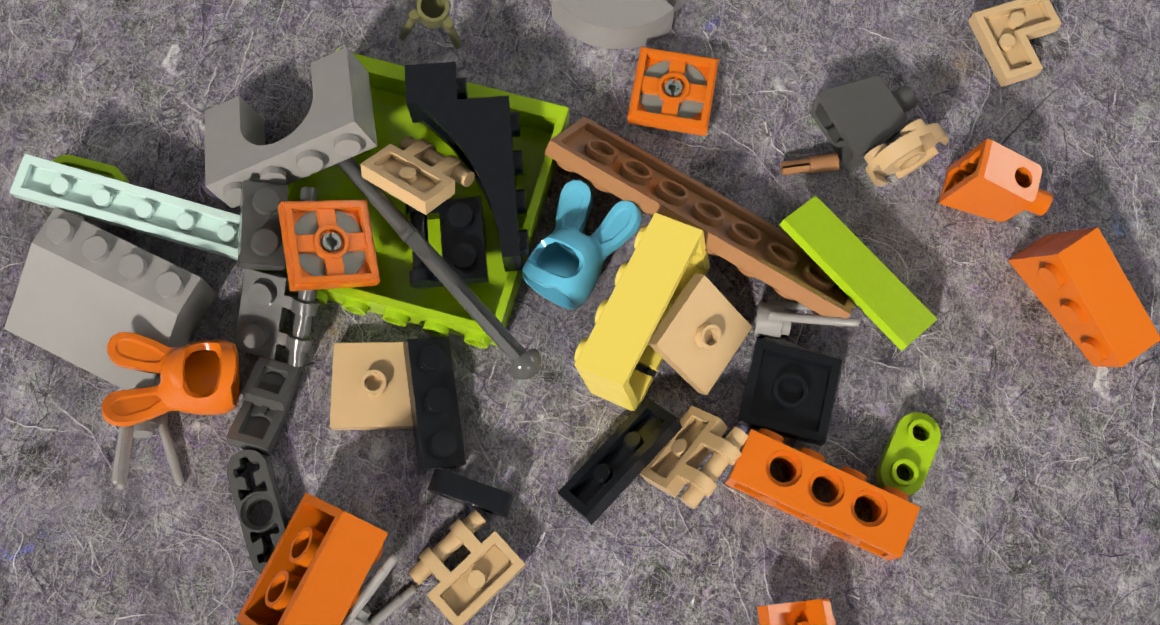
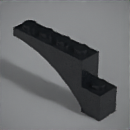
[405,62,529,272]

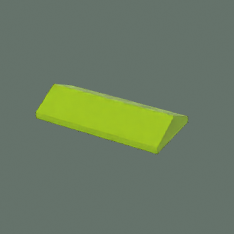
[779,195,938,352]

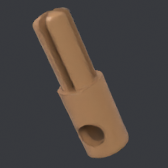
[780,152,839,175]

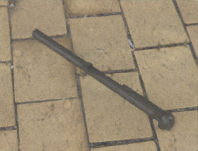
[337,157,542,380]

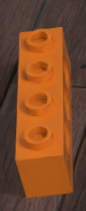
[724,428,920,561]

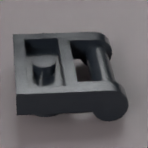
[405,196,489,289]

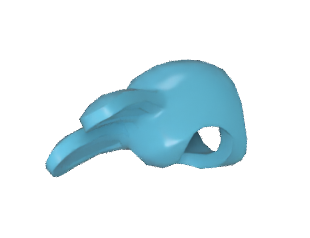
[521,180,642,310]

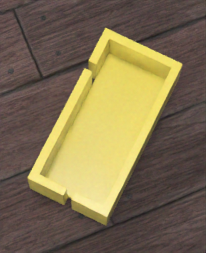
[574,213,710,412]

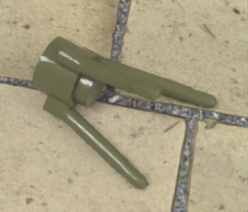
[399,0,462,49]

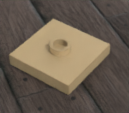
[648,273,752,395]
[329,342,413,430]

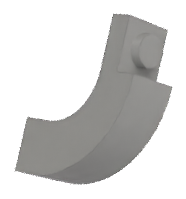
[551,0,687,49]

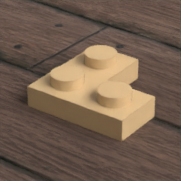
[968,0,1062,87]

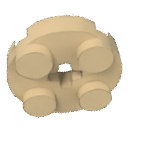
[864,119,949,186]

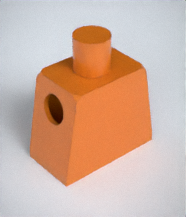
[938,138,1053,222]

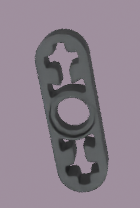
[227,450,289,574]

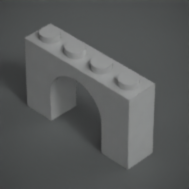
[205,47,377,208]

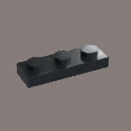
[403,337,466,472]
[557,397,682,525]

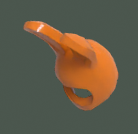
[101,332,240,427]

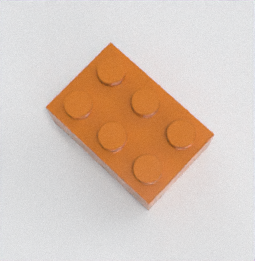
[236,492,388,625]

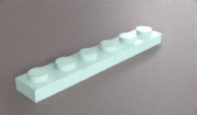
[9,154,240,260]

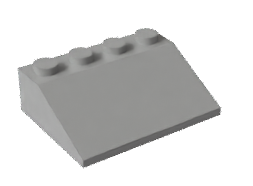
[4,207,218,390]

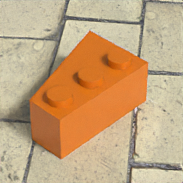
[1008,227,1160,367]

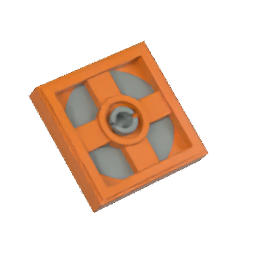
[627,47,719,136]
[278,200,380,291]

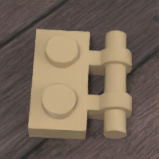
[360,136,475,215]
[640,405,749,509]
[408,509,526,625]

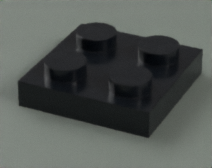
[736,338,842,446]

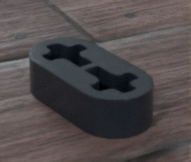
[427,468,514,518]

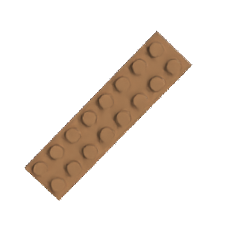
[544,117,855,327]

